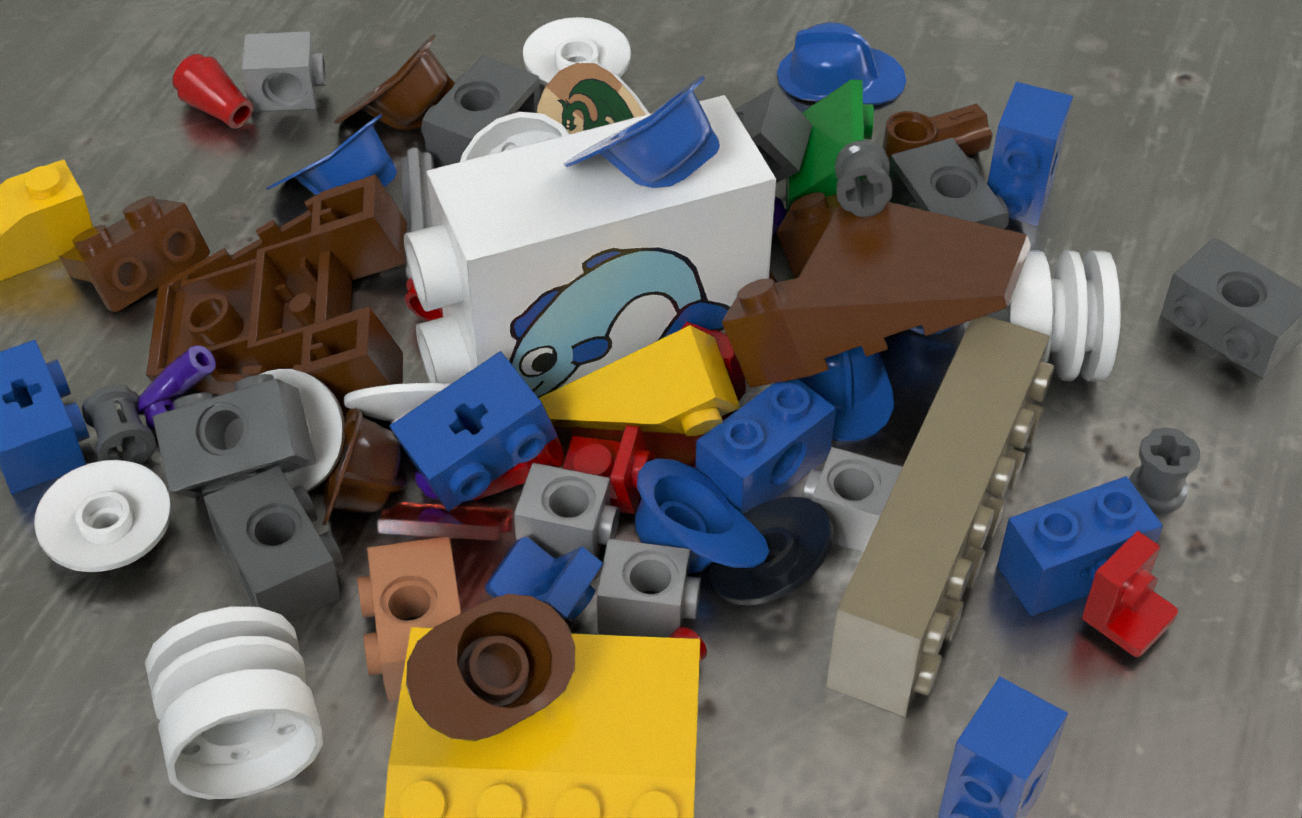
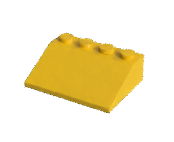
[384,627,700,818]

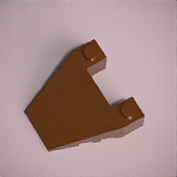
[146,174,407,417]
[722,192,1031,388]

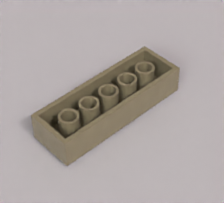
[826,315,1055,717]

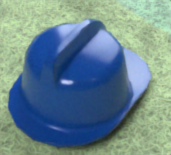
[777,22,907,105]
[564,76,720,188]
[266,114,397,195]
[799,346,894,442]
[635,458,769,573]

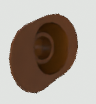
[334,34,455,130]
[322,408,407,526]
[406,594,576,742]

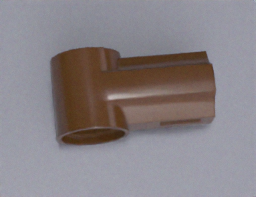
[882,103,993,165]

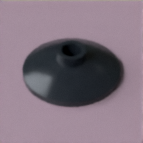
[707,497,833,605]

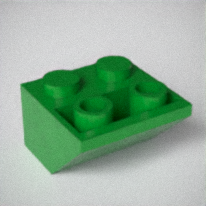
[785,80,874,213]

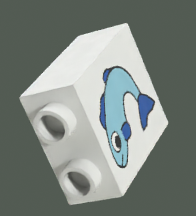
[404,95,776,398]

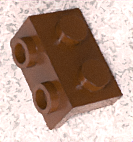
[58,196,210,312]

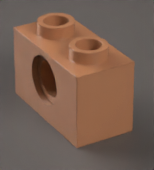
[357,536,461,701]

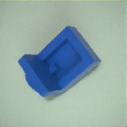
[485,537,603,621]

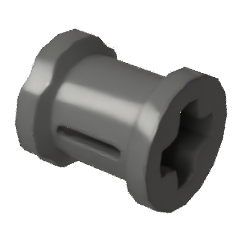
[835,140,892,217]
[82,385,156,464]
[1129,428,1200,514]

